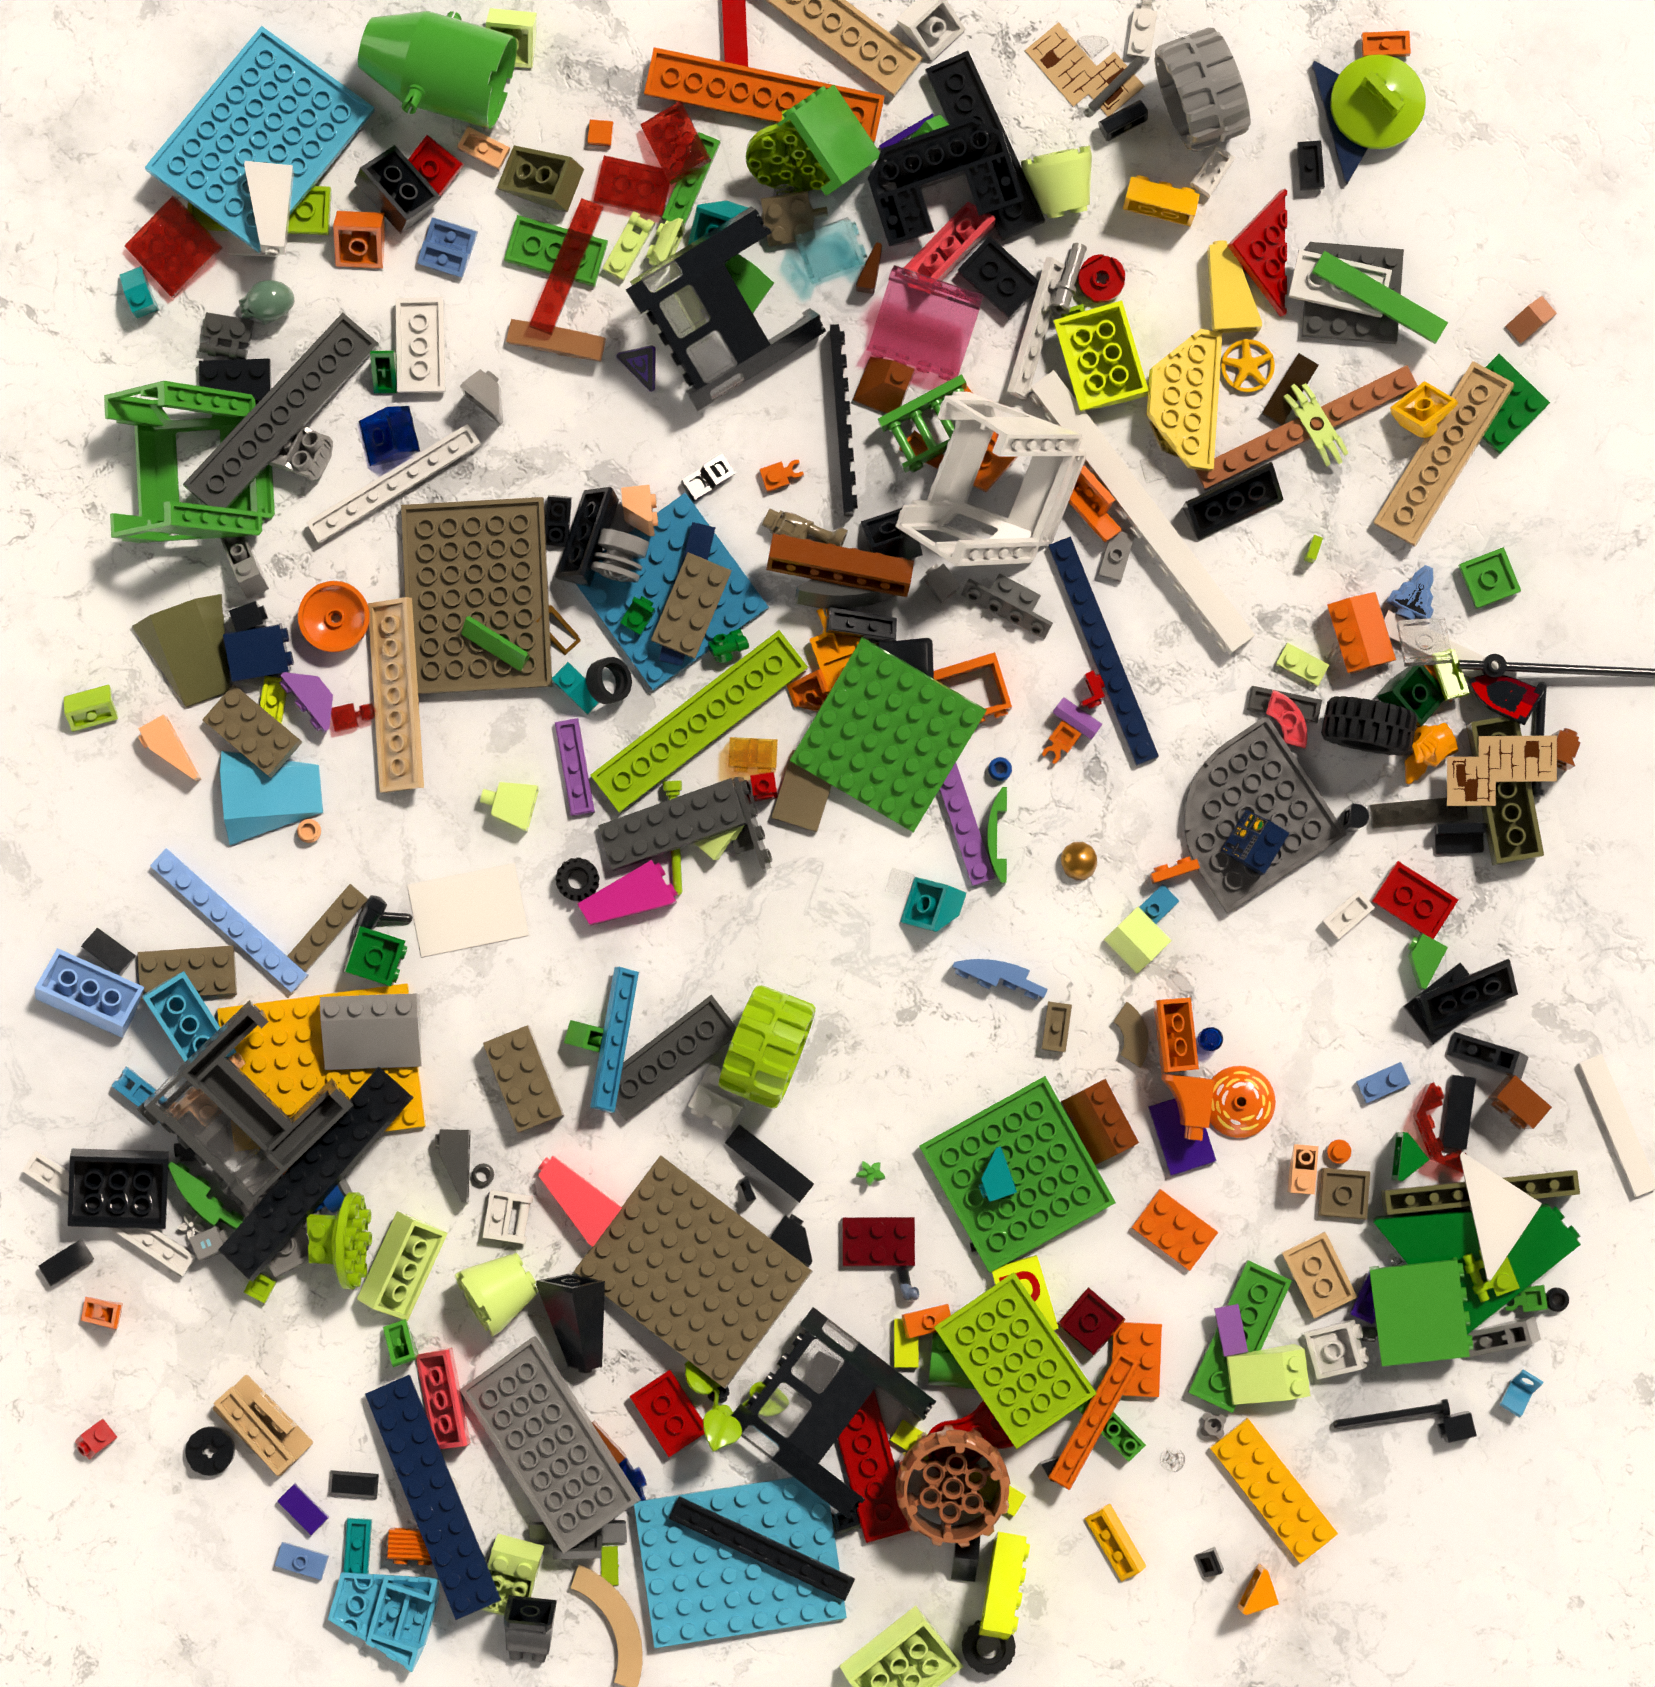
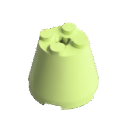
[1020,145,1092,218]
[454,1253,538,1337]

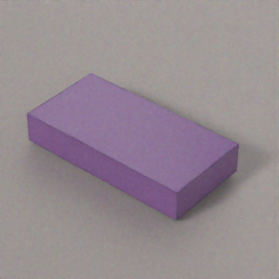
[1053,697,1102,739]
[1214,1304,1248,1357]

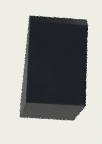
[951,1536,980,1582]

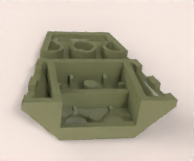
[132,594,231,707]

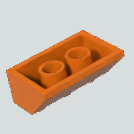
[1327,592,1396,674]
[1153,997,1199,1073]

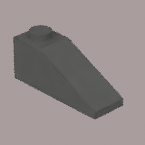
[435,1129,471,1202]

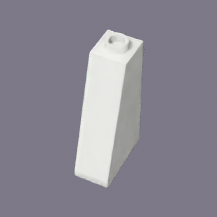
[244,161,294,257]

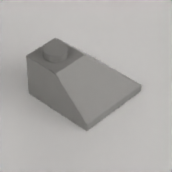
[460,369,503,425]

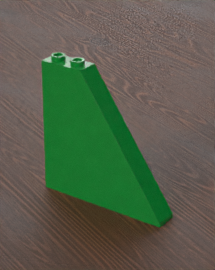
[1373,1204,1581,1335]

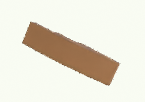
[506,319,606,361]

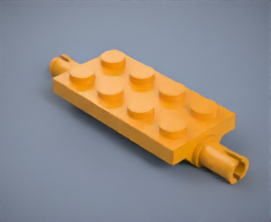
[809,608,860,692]

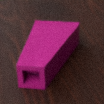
[578,860,678,926]

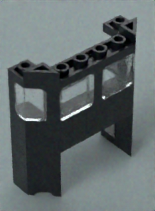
[626,206,826,411]
[731,1307,936,1519]

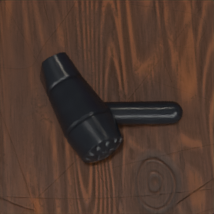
[352,895,413,937]

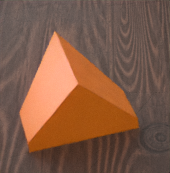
[787,669,829,712]

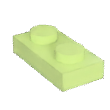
[1275,642,1329,687]

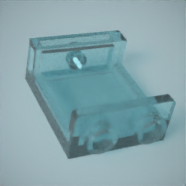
[794,217,867,284]

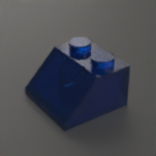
[359,406,420,466]

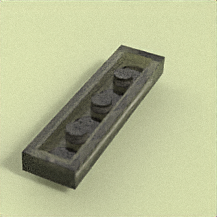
[1369,798,1468,829]

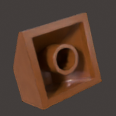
[853,356,915,414]

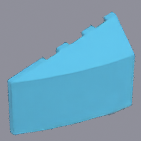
[220,751,323,845]
[328,1572,439,1672]

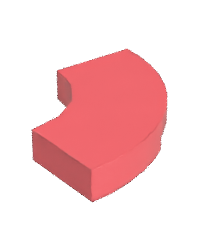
[1266,690,1308,749]

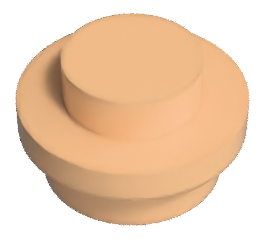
[297,819,321,843]

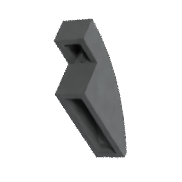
[794,579,897,609]

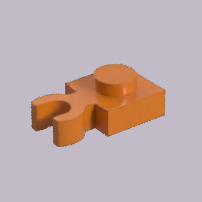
[759,460,804,493]
[1042,720,1082,764]

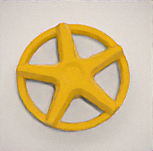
[1221,339,1275,392]

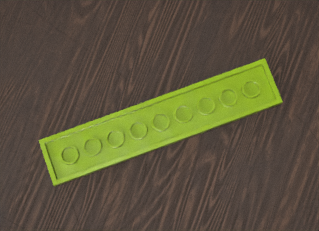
[590,630,808,813]

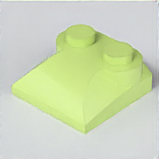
[646,218,685,273]

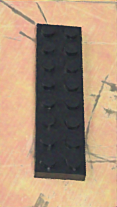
[925,51,1045,241]

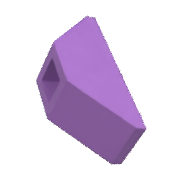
[279,672,333,733]

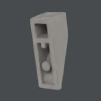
[1464,1316,1541,1358]

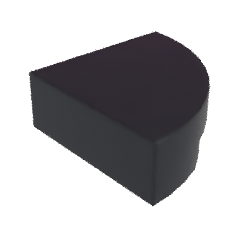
[739,1176,756,1202]

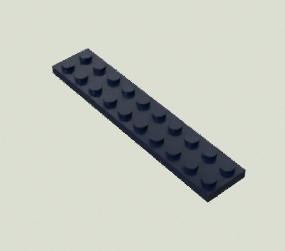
[365,1375,502,1620]

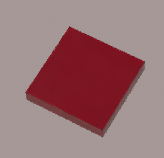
[1058,1287,1126,1356]

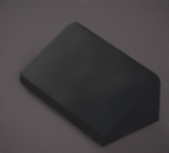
[81,928,136,975]

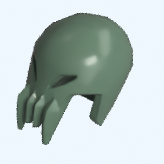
[239,280,295,325]

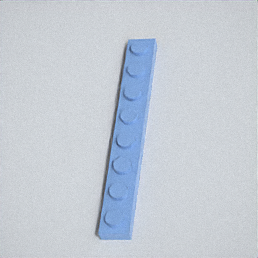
[150,848,309,993]

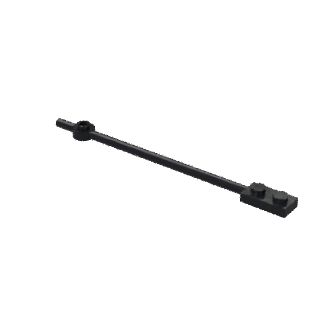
[1457,654,1655,678]

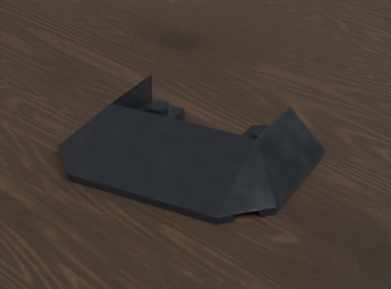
[867,117,1024,247]

